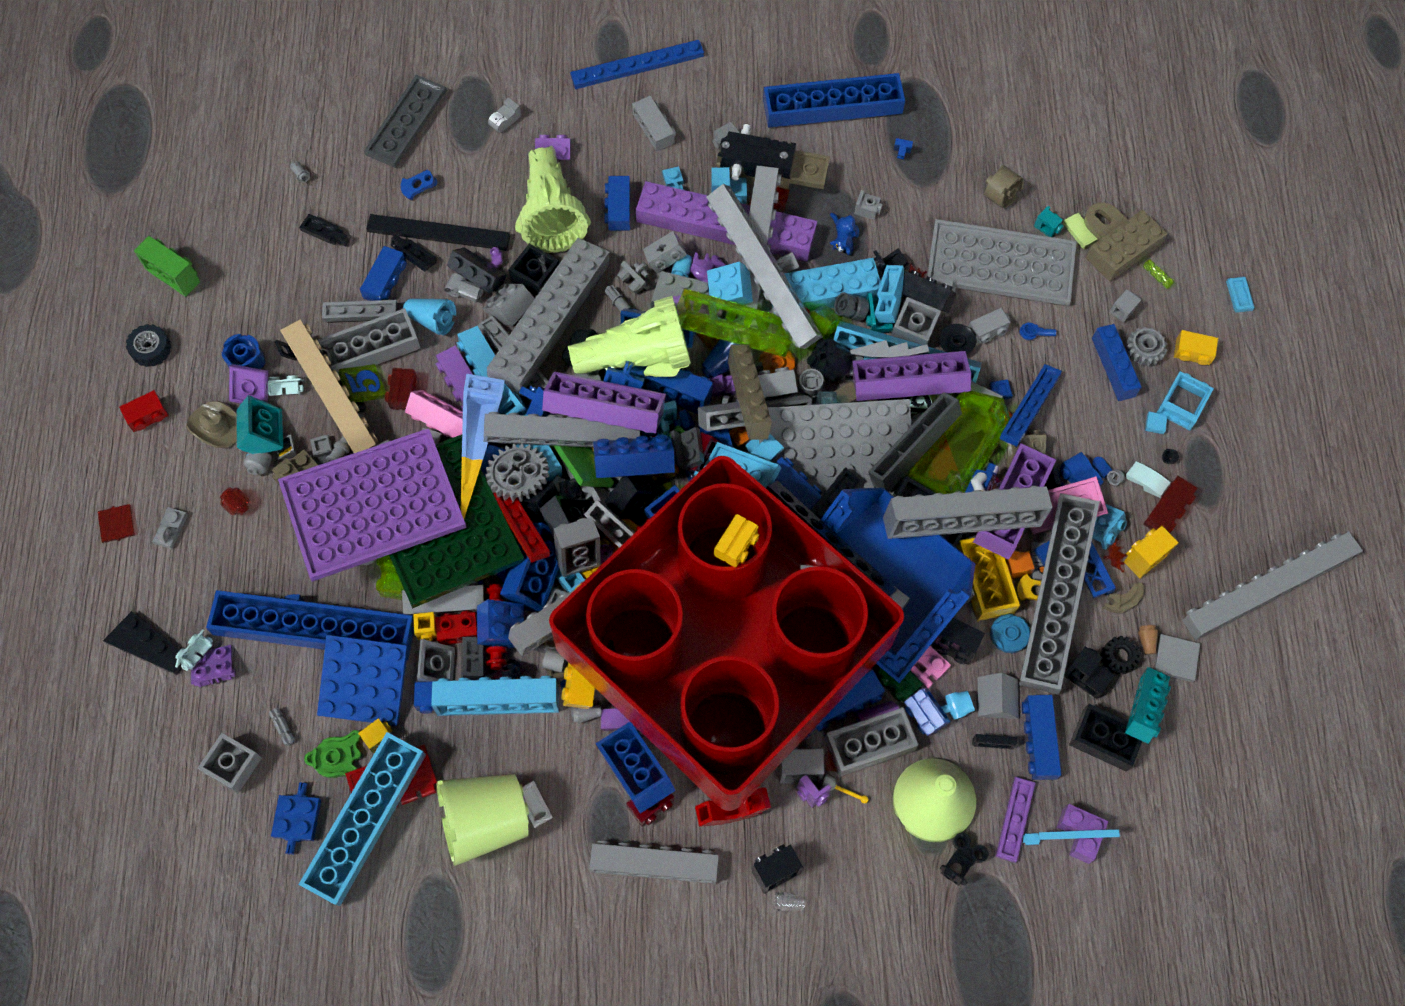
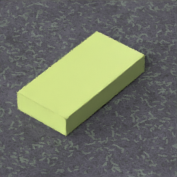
[1063,213,1098,249]

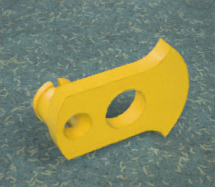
[1017,574,1041,602]

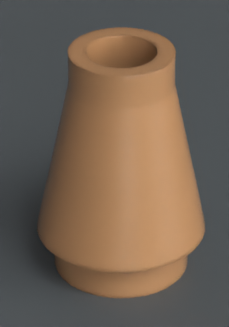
[1138,625,1158,655]

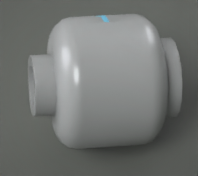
[243,452,272,475]

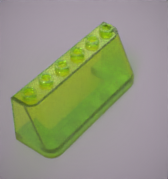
[909,391,1010,494]

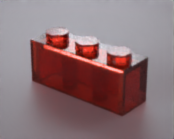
[1143,476,1197,533]

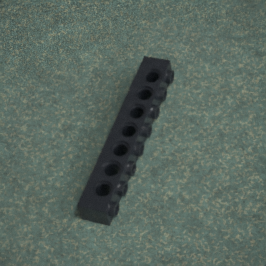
[766,481,897,598]

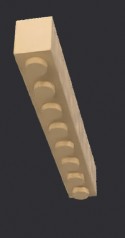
[280,320,379,453]

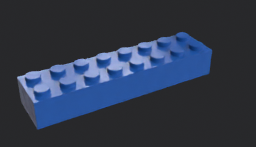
[763,73,905,128]

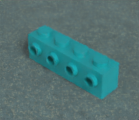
[1125,666,1171,744]

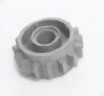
[1125,327,1168,366]

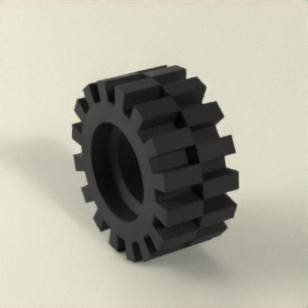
[1101,636,1141,675]

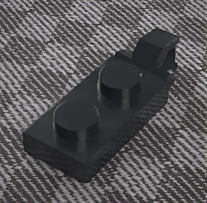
[299,214,350,247]
[391,235,437,272]

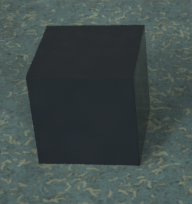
[517,481,560,523]

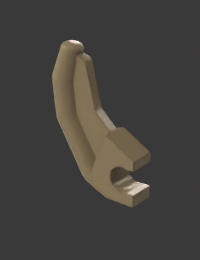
[1103,583,1144,613]

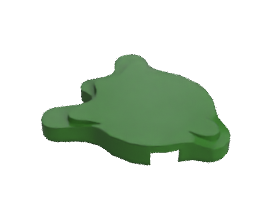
[304,730,362,778]

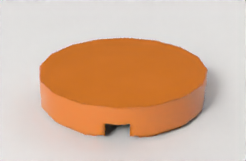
[759,347,795,373]

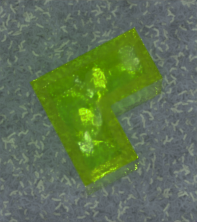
[807,305,843,351]
[376,555,404,600]

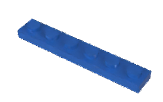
[1000,364,1062,446]

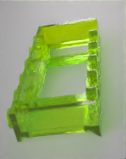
[677,288,792,357]

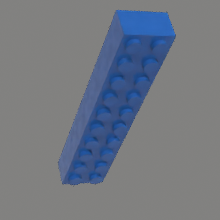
[206,590,414,661]

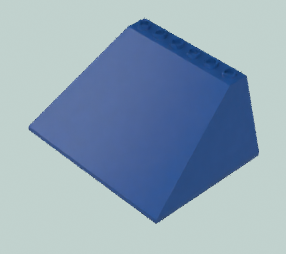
[820,487,975,683]

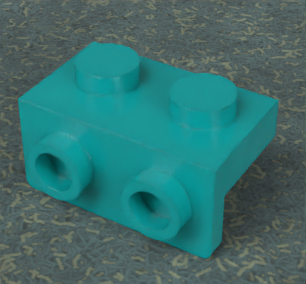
[866,293,893,333]

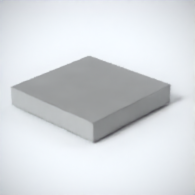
[1154,634,1200,682]

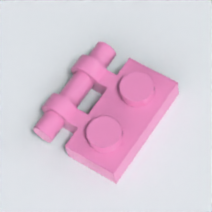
[910,646,951,689]

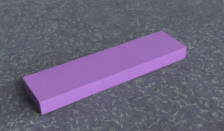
[995,776,1035,863]

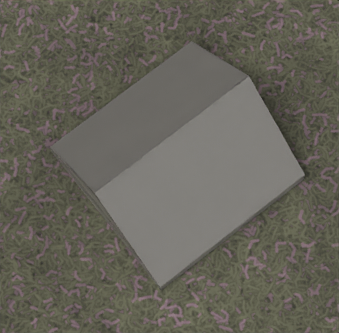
[417,639,455,682]
[977,673,1019,719]

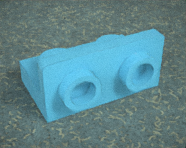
[1092,504,1127,550]

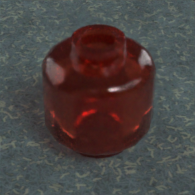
[220,487,250,516]

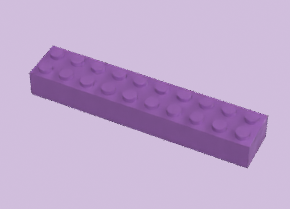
[636,181,817,262]

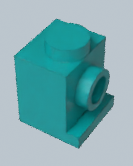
[1034,206,1064,237]

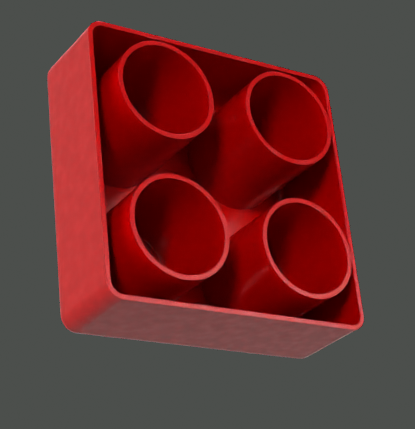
[549,456,904,811]

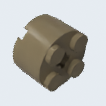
[984,165,1025,208]

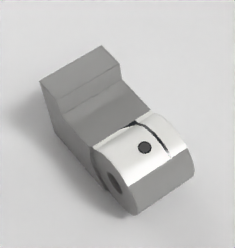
[488,98,521,133]

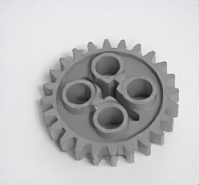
[485,443,549,502]

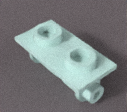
[268,375,304,396]
[175,629,213,671]

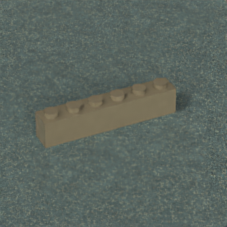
[728,344,772,440]

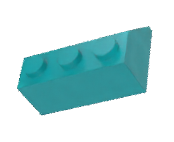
[237,395,283,454]

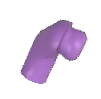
[490,247,503,268]

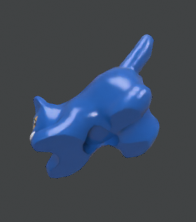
[830,213,859,255]

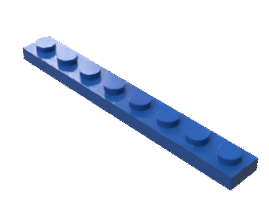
[570,40,704,89]

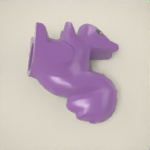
[690,252,725,282]

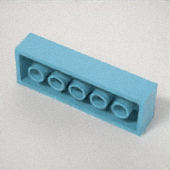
[771,258,881,318]
[431,676,559,716]

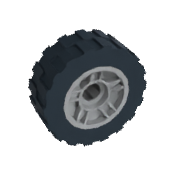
[126,324,171,367]

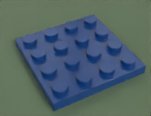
[317,634,408,726]

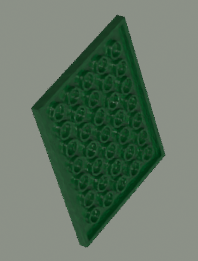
[389,434,524,609]

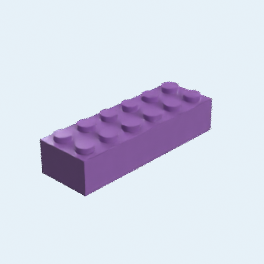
[852,351,971,401]
[542,372,666,433]
[973,443,1056,560]

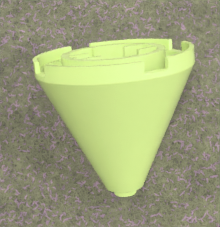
[893,758,976,842]

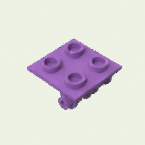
[191,645,236,687]

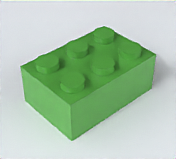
[134,236,200,297]

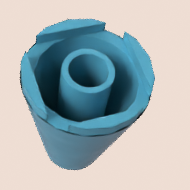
[403,298,456,335]

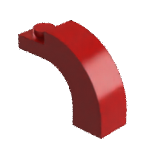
[695,787,771,827]

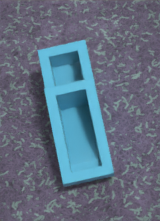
[875,265,904,323]

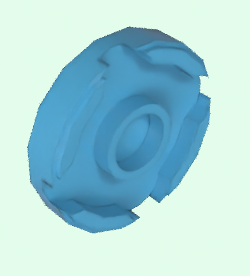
[990,614,1030,653]

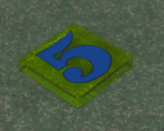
[338,364,387,403]

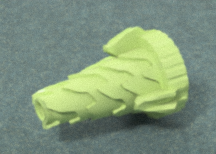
[515,146,591,253]
[568,296,691,377]

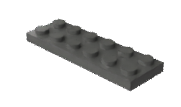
[364,75,447,168]

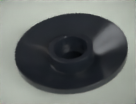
[939,324,976,355]

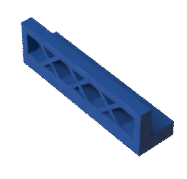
[1084,541,1116,599]

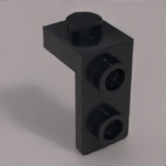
[873,248,909,272]

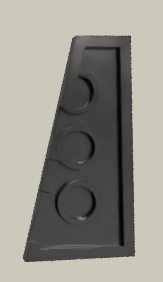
[103,611,183,675]

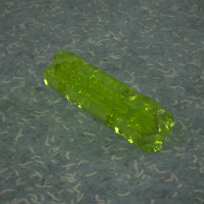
[1143,259,1174,289]

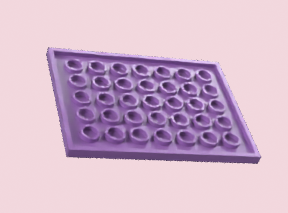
[278,428,466,582]

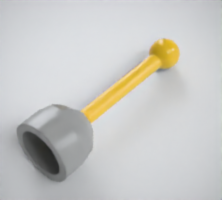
[819,774,869,804]

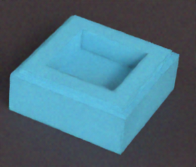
[1145,412,1167,434]

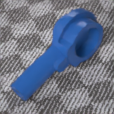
[1019,322,1056,340]

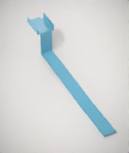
[1023,829,1120,845]

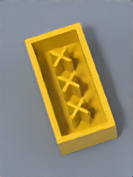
[956,538,1020,621]

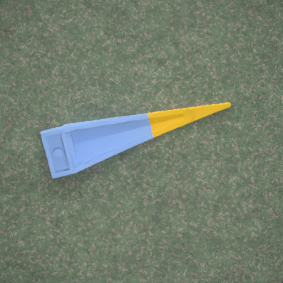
[461,374,505,519]

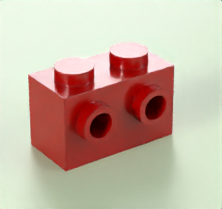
[435,611,477,645]

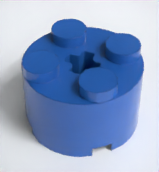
[222,334,265,369]

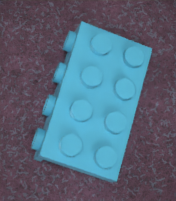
[693,442,781,488]

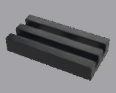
[972,734,1017,749]

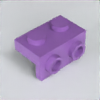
[535,135,571,160]
[797,775,831,808]

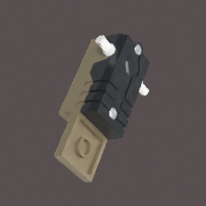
[716,124,830,191]

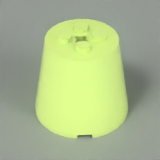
[437,774,529,866]

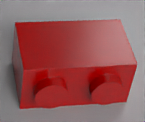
[119,390,169,432]

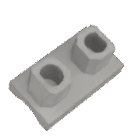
[617,261,650,294]

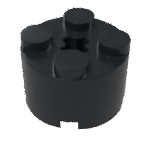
[807,338,852,382]

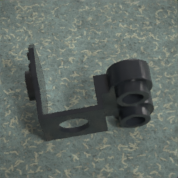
[940,833,989,886]

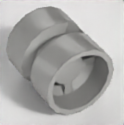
[799,369,824,401]

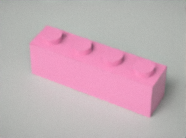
[405,390,463,438]

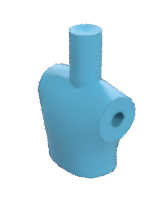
[941,691,975,720]

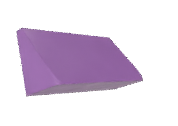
[855,701,899,722]

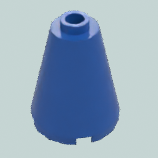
[701,328,753,378]

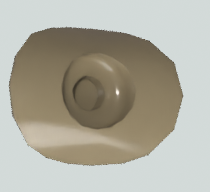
[186,401,237,448]

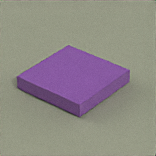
[229,364,268,403]

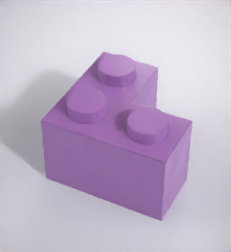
[1056,804,1108,864]

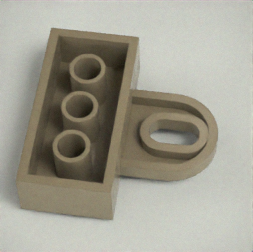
[1084,202,1167,282]

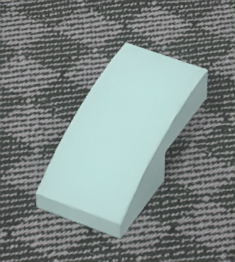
[1126,461,1171,498]

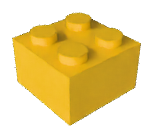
[1124,526,1179,579]

